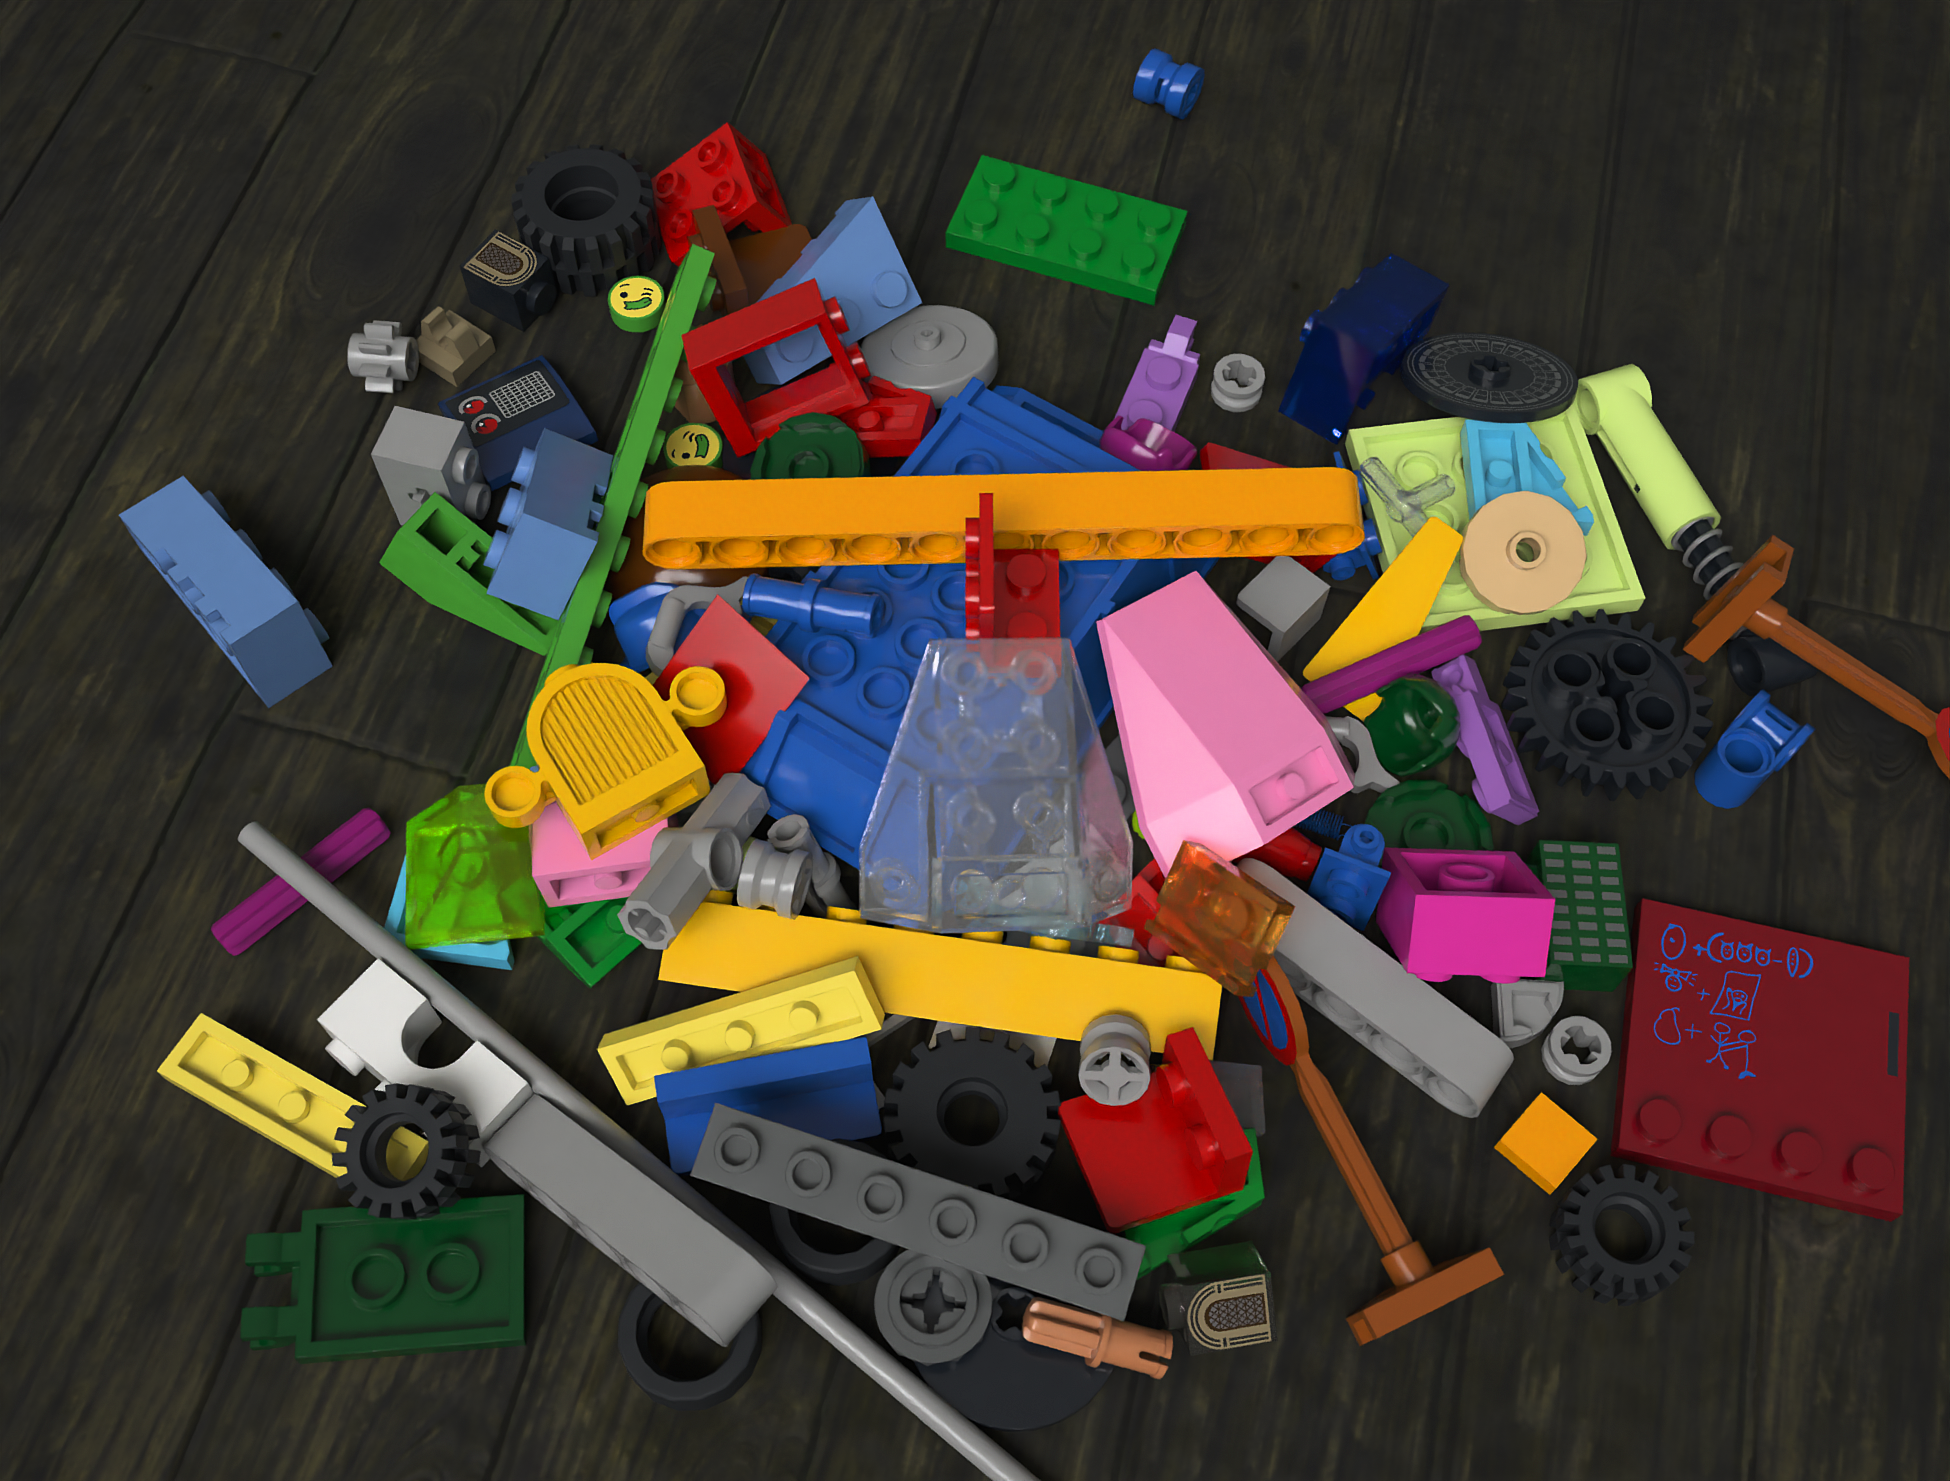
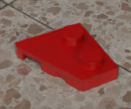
[829,363,937,458]

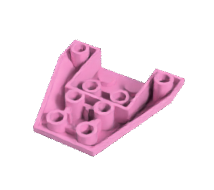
[1096,571,1355,887]

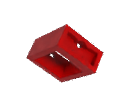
[681,278,871,458]

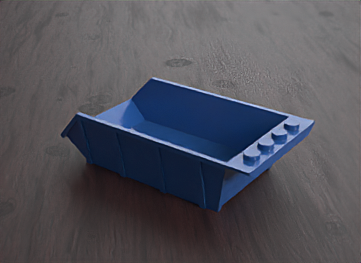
[740,377,1220,914]

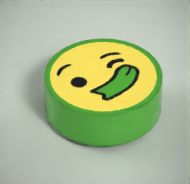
[608,276,666,332]
[663,423,723,468]

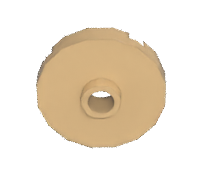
[1459,491,1587,615]

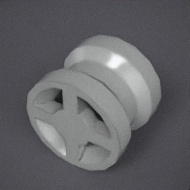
[737,839,813,920]
[1078,1014,1151,1106]

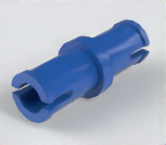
[742,573,884,638]

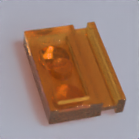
[1144,840,1296,997]

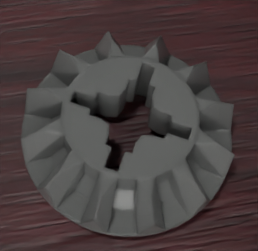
[874,1249,992,1367]

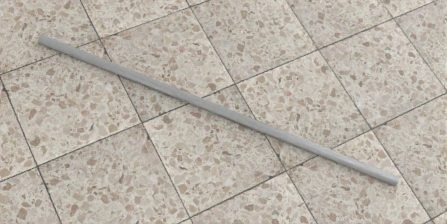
[238,821,1041,1481]

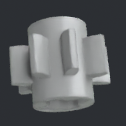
[348,320,419,394]

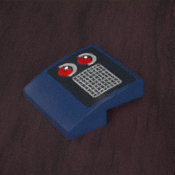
[437,355,599,491]

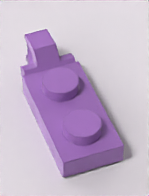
[1114,315,1200,432]
[1431,654,1539,825]

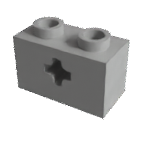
[371,406,491,525]

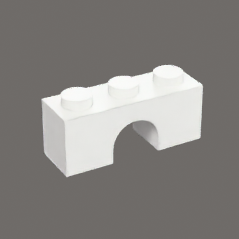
[317,958,534,1167]

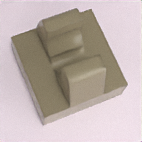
[416,306,496,387]

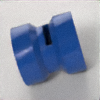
[1133,48,1205,120]

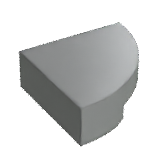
[1491,979,1564,1048]

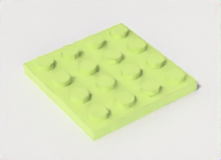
[1345,403,1645,635]

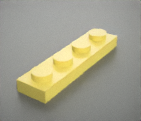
[597,956,885,1106]
[157,1013,429,1181]

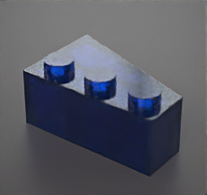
[1278,253,1449,445]

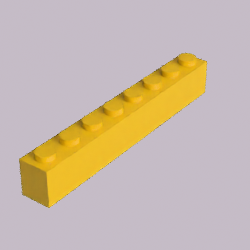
[658,890,1223,1060]

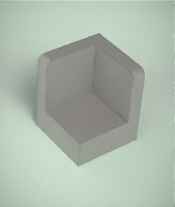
[1236,556,1331,662]

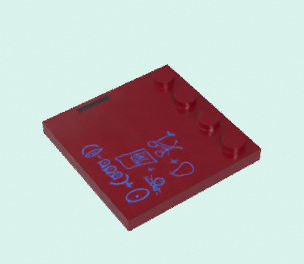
[1610,898,1909,1222]

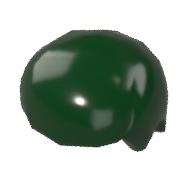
[1364,673,1461,777]

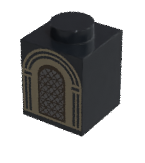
[460,229,559,332]

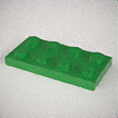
[946,155,1188,305]

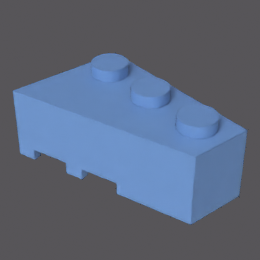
[743,196,922,385]
[483,428,613,620]

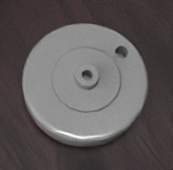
[860,305,999,409]

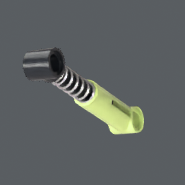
[1573,364,1818,697]

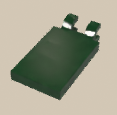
[240,1194,527,1364]

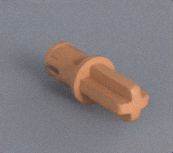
[1022,1297,1173,1379]

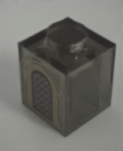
[1159,1241,1277,1356]

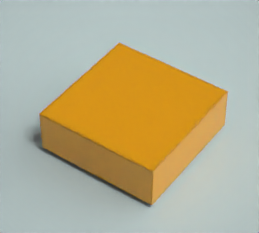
[1494,1092,1597,1195]

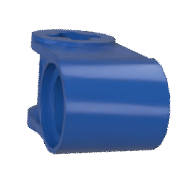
[1694,689,1816,809]

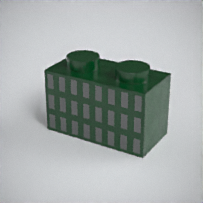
[1525,840,1633,992]

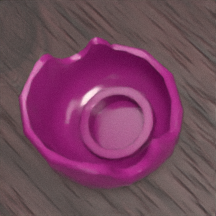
[1099,416,1197,471]

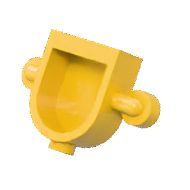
[484,663,727,861]

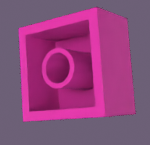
[1376,847,1555,984]

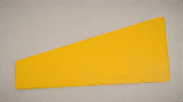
[1303,517,1463,722]

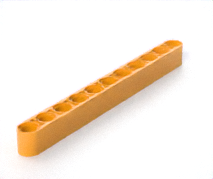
[643,467,1365,569]

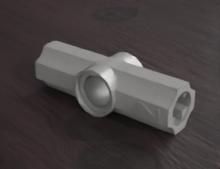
[617,773,771,950]

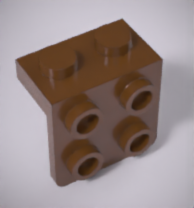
[687,205,812,317]

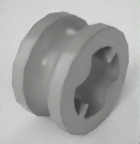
[1211,354,1265,412]
[1541,1016,1612,1085]

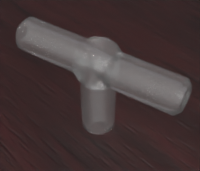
[1359,457,1455,537]

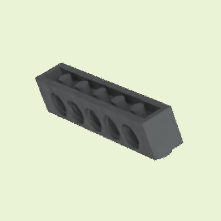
[690,1103,1146,1321]

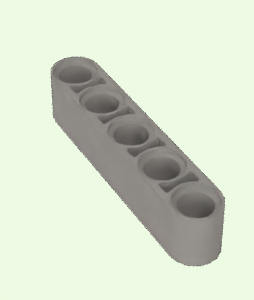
[1203,858,1514,1118]
[483,1094,778,1347]

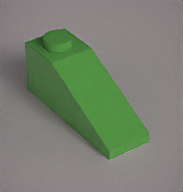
[379,492,559,656]

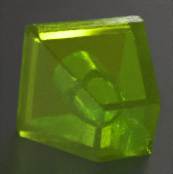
[405,783,545,950]

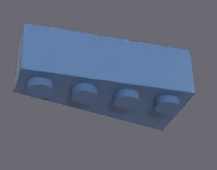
[119,476,332,708]

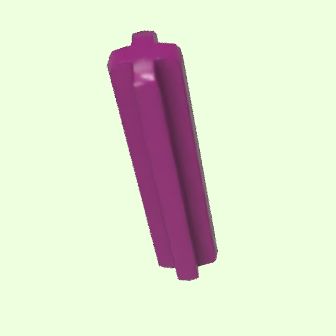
[1301,615,1482,714]
[211,808,390,956]

